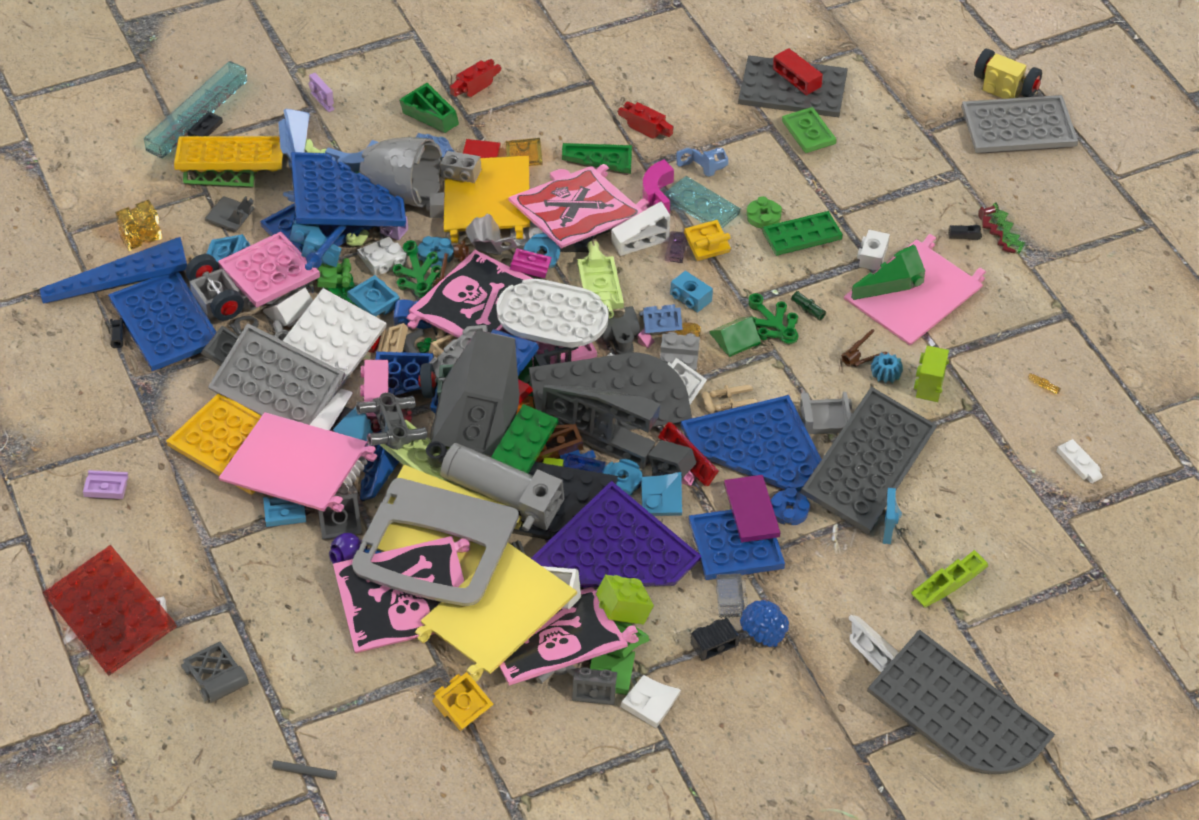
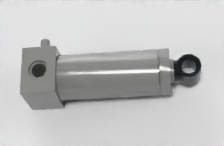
[426,441,565,531]

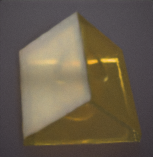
[504,138,543,166]

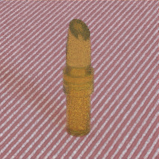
[1028,373,1061,394]

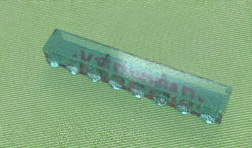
[144,61,247,159]

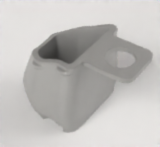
[466,214,517,255]

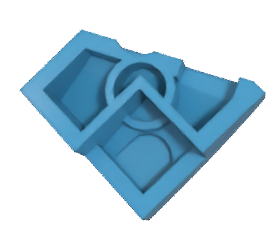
[333,407,374,446]

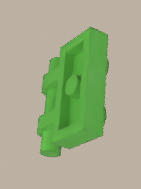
[318,258,351,288]

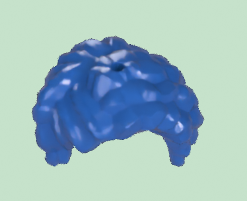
[740,600,789,647]

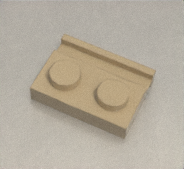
[378,323,408,352]

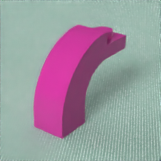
[642,159,674,214]

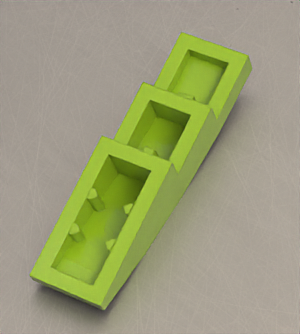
[911,550,988,608]

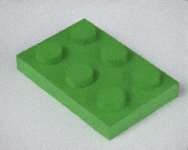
[782,107,837,153]

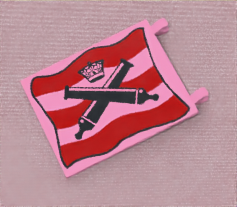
[508,164,649,248]

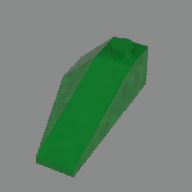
[851,244,925,300]

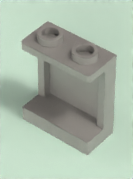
[800,392,853,434]

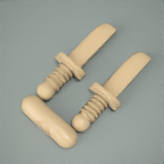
[701,385,758,414]

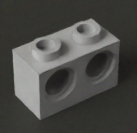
[440,151,482,183]

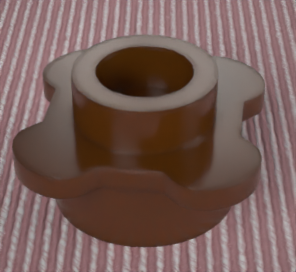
[454,241,469,262]

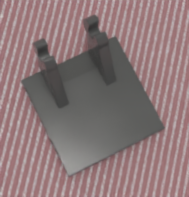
[205,196,254,232]

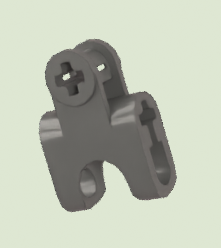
[601,306,640,355]

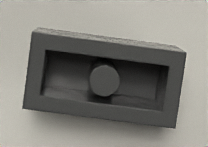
[648,440,696,478]

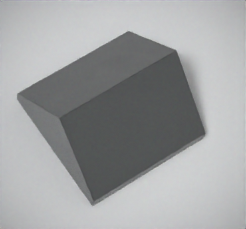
[318,494,362,539]

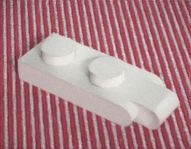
[1056,439,1102,483]

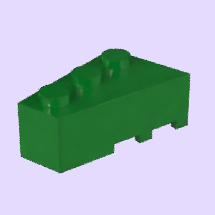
[399,82,459,133]

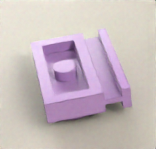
[308,73,334,112]
[83,470,129,499]

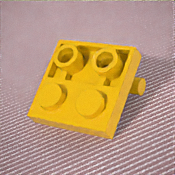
[684,220,731,261]

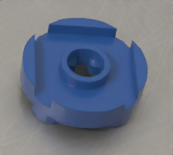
[771,488,810,525]

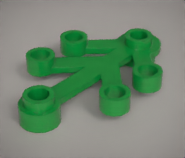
[392,240,441,298]
[748,293,799,344]

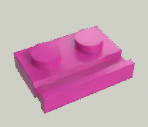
[510,248,552,278]

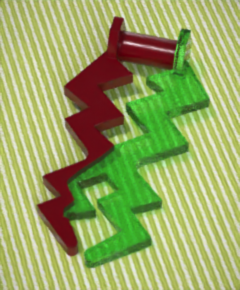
[978,202,1025,254]

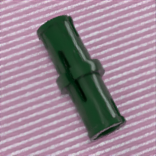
[791,291,826,321]

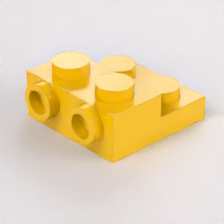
[432,672,494,732]

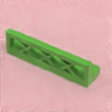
[183,170,257,187]

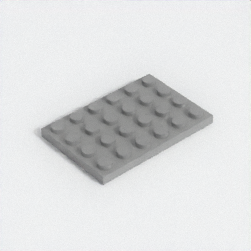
[961,95,1078,153]
[208,323,346,425]

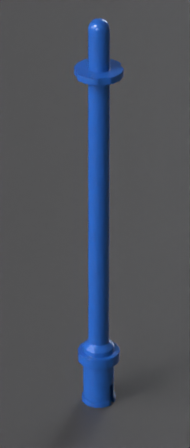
[305,225,348,270]

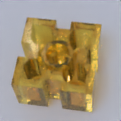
[115,199,162,251]

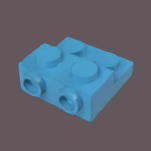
[206,234,250,268]
[347,275,400,317]

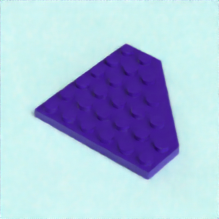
[531,481,701,588]

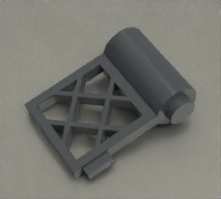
[181,642,249,703]

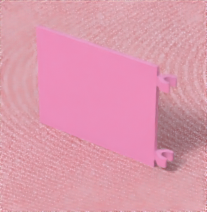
[844,234,986,345]
[219,412,377,512]

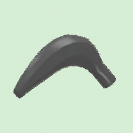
[403,328,425,353]

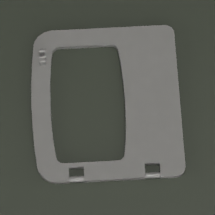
[352,478,519,606]

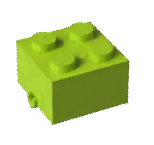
[914,345,949,402]
[596,575,654,625]

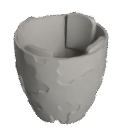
[359,137,442,207]

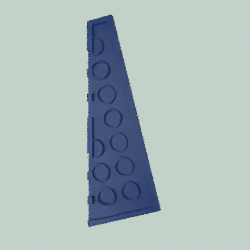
[40,237,187,304]

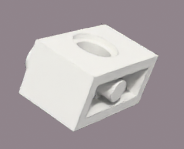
[857,230,890,271]

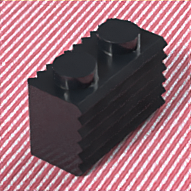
[690,618,740,661]

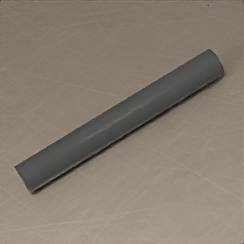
[272,760,337,780]

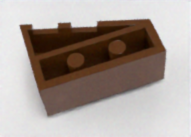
[535,424,584,463]

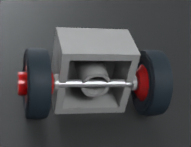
[186,254,244,321]

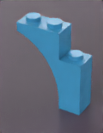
[289,220,342,267]

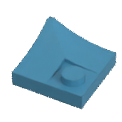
[641,472,682,516]
[883,488,902,544]

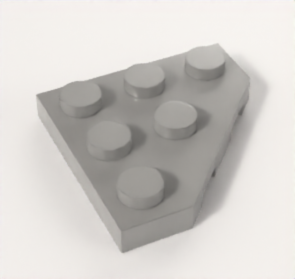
[430,325,488,376]

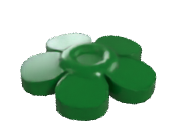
[417,338,436,353]

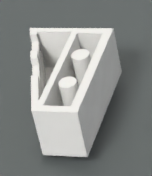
[611,202,670,256]

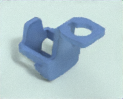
[676,147,728,177]

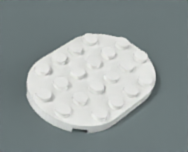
[497,279,608,348]

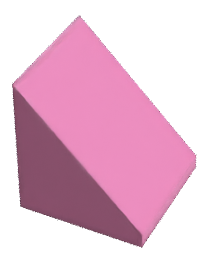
[638,329,655,348]
[682,471,696,486]

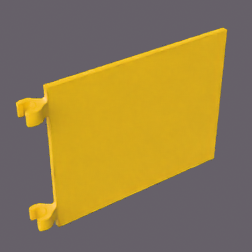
[444,156,530,243]

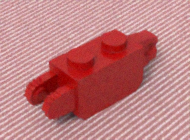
[450,59,502,97]
[617,101,674,139]

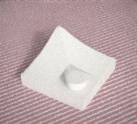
[620,675,681,728]

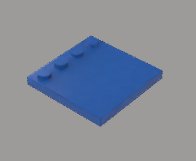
[689,510,785,580]

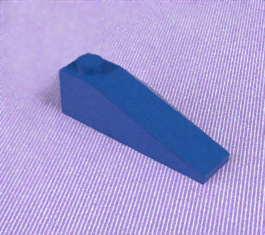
[360,430,399,501]

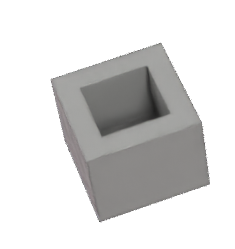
[426,192,444,218]

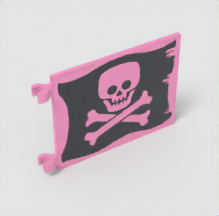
[407,250,533,338]
[333,536,470,653]
[499,587,639,686]

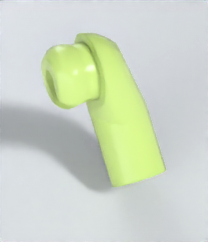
[346,229,369,246]

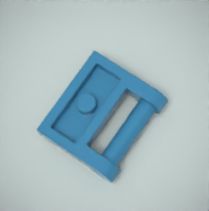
[263,496,306,527]

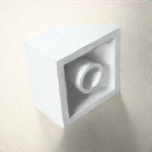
[263,287,313,327]

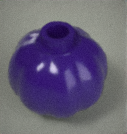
[329,533,367,564]

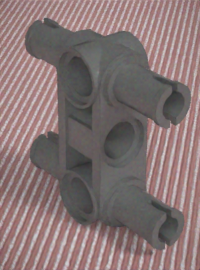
[356,392,427,450]

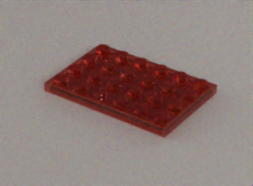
[43,545,177,676]

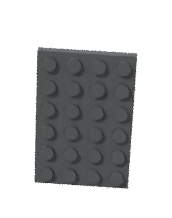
[738,55,848,118]

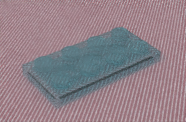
[664,176,741,228]

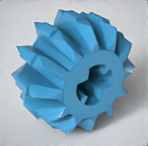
[871,352,903,384]

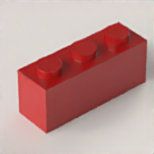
[773,48,823,96]

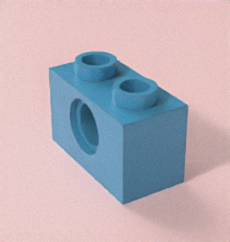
[670,270,713,313]

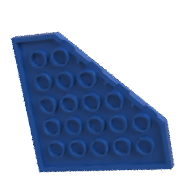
[291,152,406,227]
[681,395,822,492]

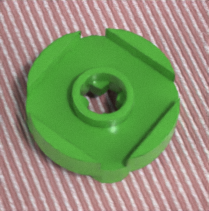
[746,196,782,228]

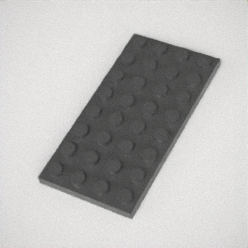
[800,386,937,534]

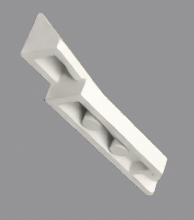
[310,389,353,431]
[849,615,899,672]

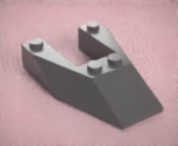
[541,384,660,470]

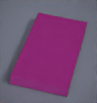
[724,475,781,543]

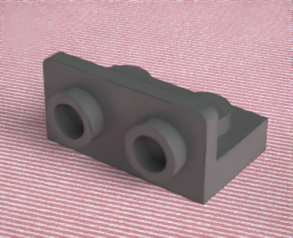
[572,668,617,705]

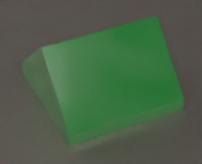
[709,317,761,357]

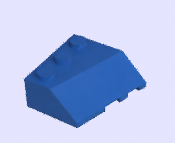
[375,351,434,395]

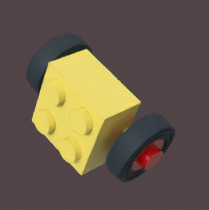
[974,48,1042,99]

